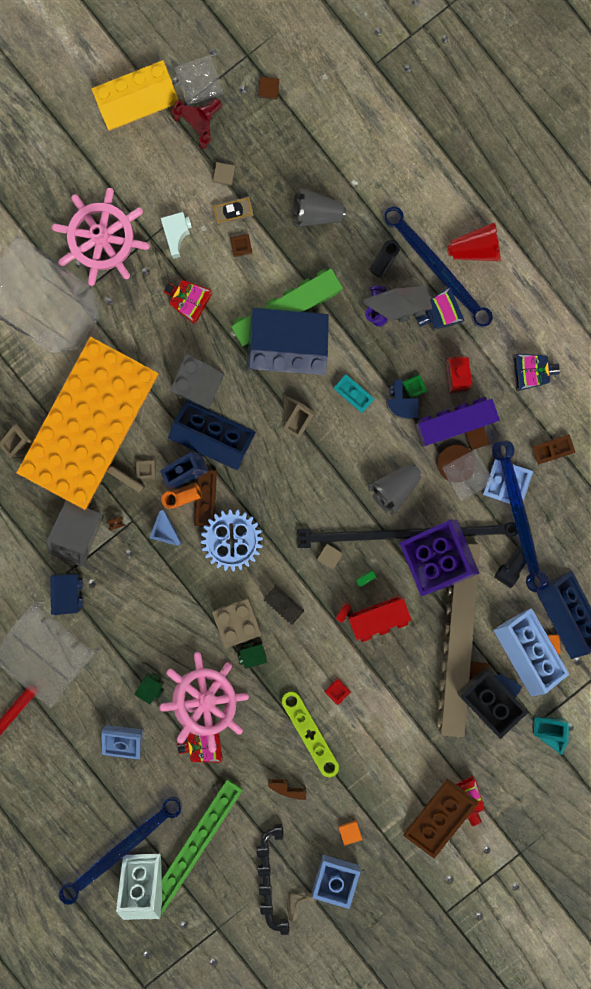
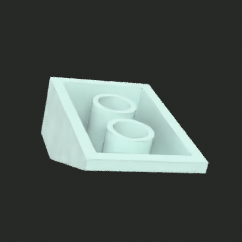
[116,854,162,920]

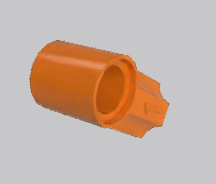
[161,482,202,509]

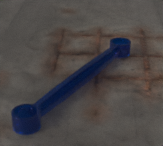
[384,207,493,328]
[492,440,549,592]
[59,796,182,905]

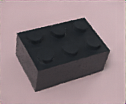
[457,667,529,739]

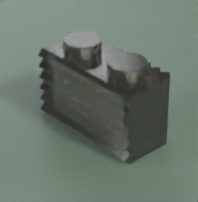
[264,584,304,625]

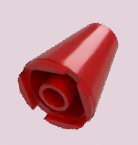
[447,223,501,262]

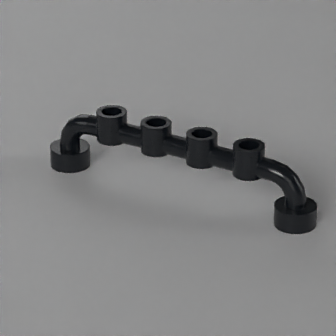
[257,824,289,935]

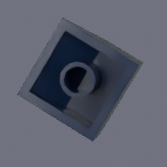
[50,573,84,615]

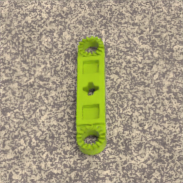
[282,691,339,777]

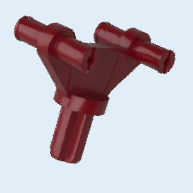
[172,98,222,149]

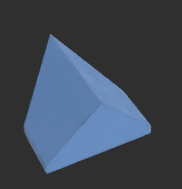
[149,509,182,546]

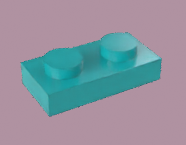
[333,374,374,414]

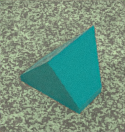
[534,717,569,755]

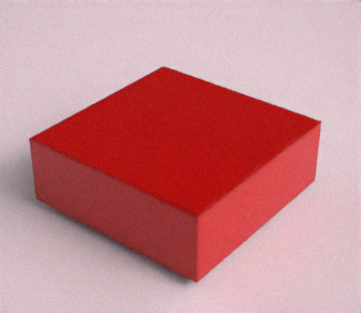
[335,602,352,623]
[324,678,351,705]

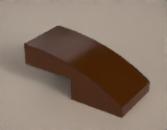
[532,434,576,465]
[268,779,306,800]

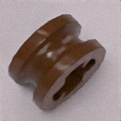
[106,517,125,531]

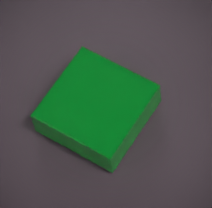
[402,374,427,399]
[356,570,376,587]

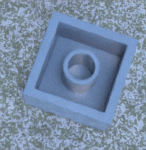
[312,855,360,909]

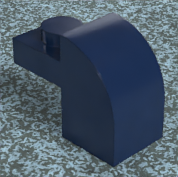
[386,380,419,419]

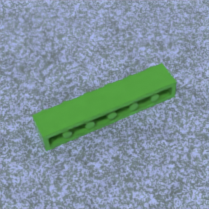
[231,268,343,348]

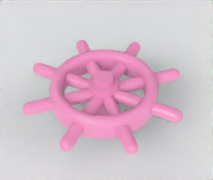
[52,188,150,286]
[159,652,249,753]

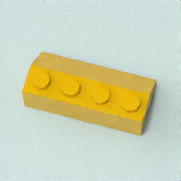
[91,60,178,131]

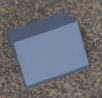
[101,725,144,760]

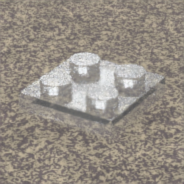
[174,55,224,106]
[442,449,494,501]

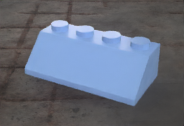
[493,608,569,697]

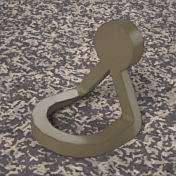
[287,893,317,921]

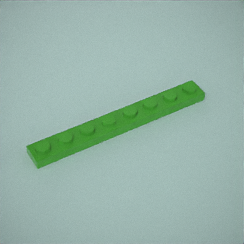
[160,778,243,917]

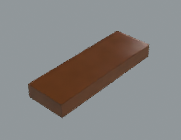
[195,470,217,527]

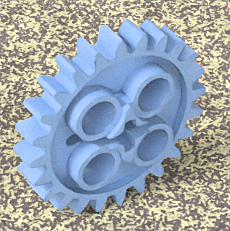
[200,509,263,571]

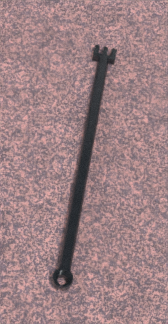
[297,522,518,548]

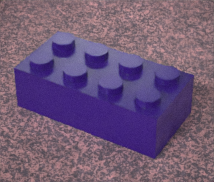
[415,397,500,447]

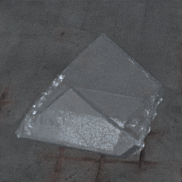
[0,235,100,354]

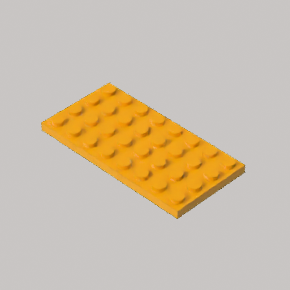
[17,337,159,510]

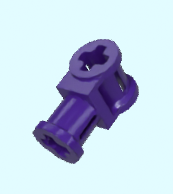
[365,286,388,327]

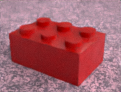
[347,595,412,642]

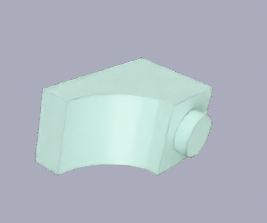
[161,212,192,259]

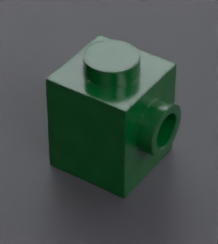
[237,641,268,669]
[134,672,165,705]

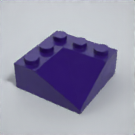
[400,520,480,597]

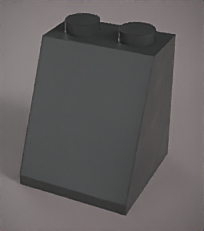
[170,355,224,409]
[47,500,102,567]

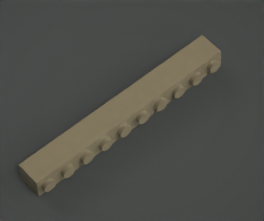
[436,543,481,737]

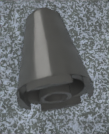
[292,188,347,227]
[368,464,421,515]

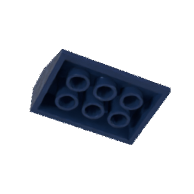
[246,307,329,375]

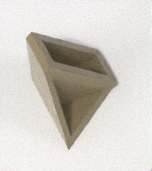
[283,394,315,438]
[0,424,34,459]

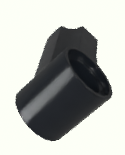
[369,240,400,279]
[494,548,530,588]

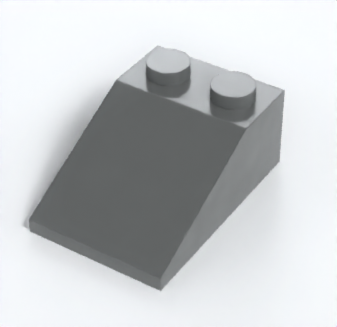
[363,286,432,323]

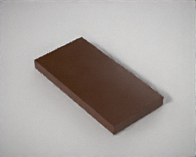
[403,778,479,859]

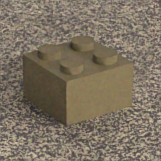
[212,597,262,649]

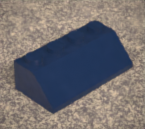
[168,400,256,471]
[536,571,591,659]

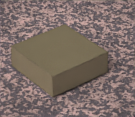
[213,162,236,186]
[136,460,156,480]
[317,544,343,570]

